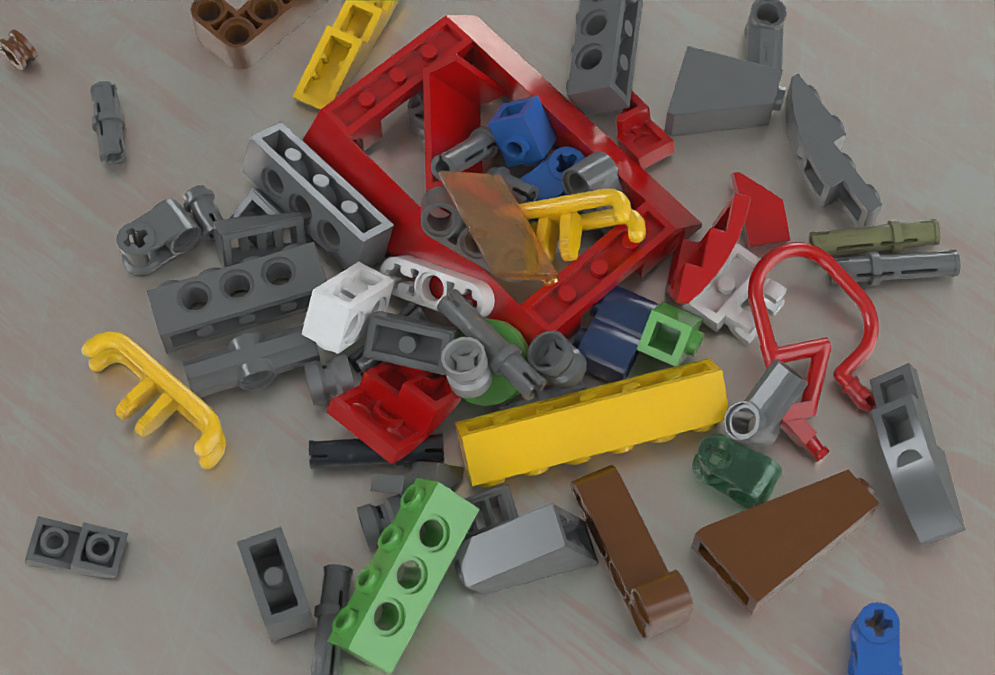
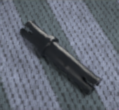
[309,433,444,469]

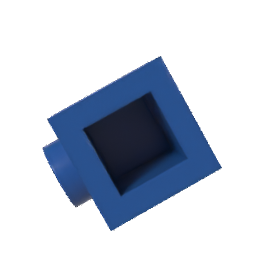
[488,95,557,167]

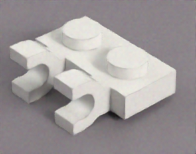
[683,243,787,346]

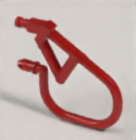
[748,242,879,462]

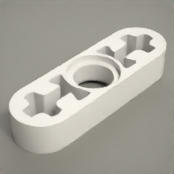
[380,255,495,318]

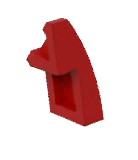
[616,91,675,169]
[731,172,791,248]

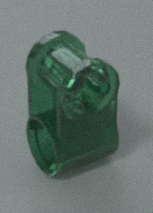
[692,433,783,509]

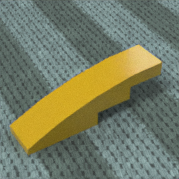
[292,0,399,110]

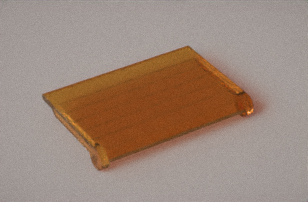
[438,171,560,286]

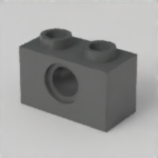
[237,526,315,642]

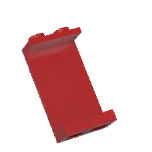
[423,54,511,214]

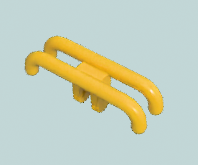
[474,189,646,266]
[82,331,226,469]

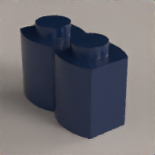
[572,285,659,383]

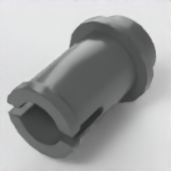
[483,166,539,205]
[183,185,224,241]

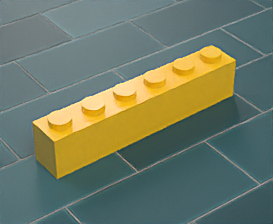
[455,358,729,487]

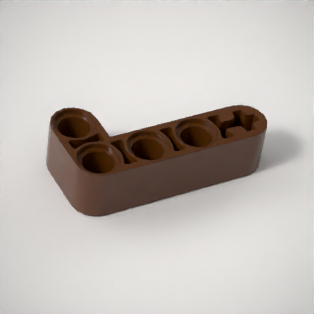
[190,0,329,70]
[570,465,693,640]

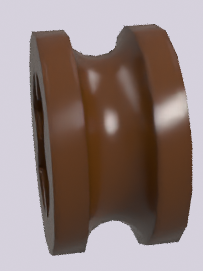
[0,29,38,70]

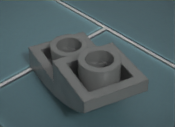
[25,516,128,578]

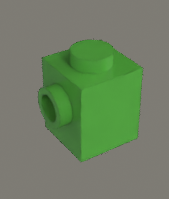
[637,302,704,367]

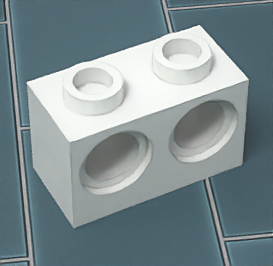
[301,262,395,354]

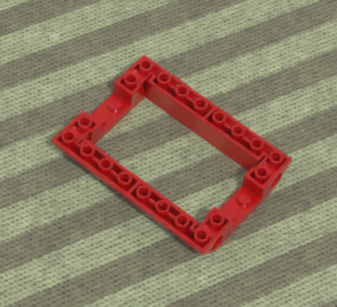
[302,15,702,347]

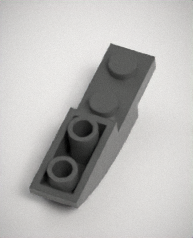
[786,74,883,227]
[870,363,966,546]

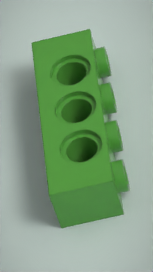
[328,478,480,674]

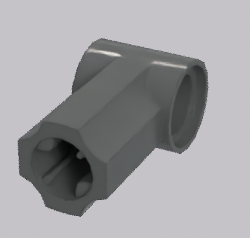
[745,0,787,70]
[724,358,809,448]

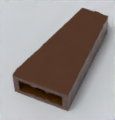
[691,469,879,616]

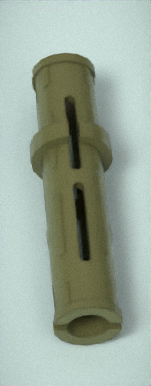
[808,218,940,256]

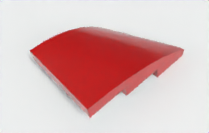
[665,193,752,305]
[326,362,462,464]

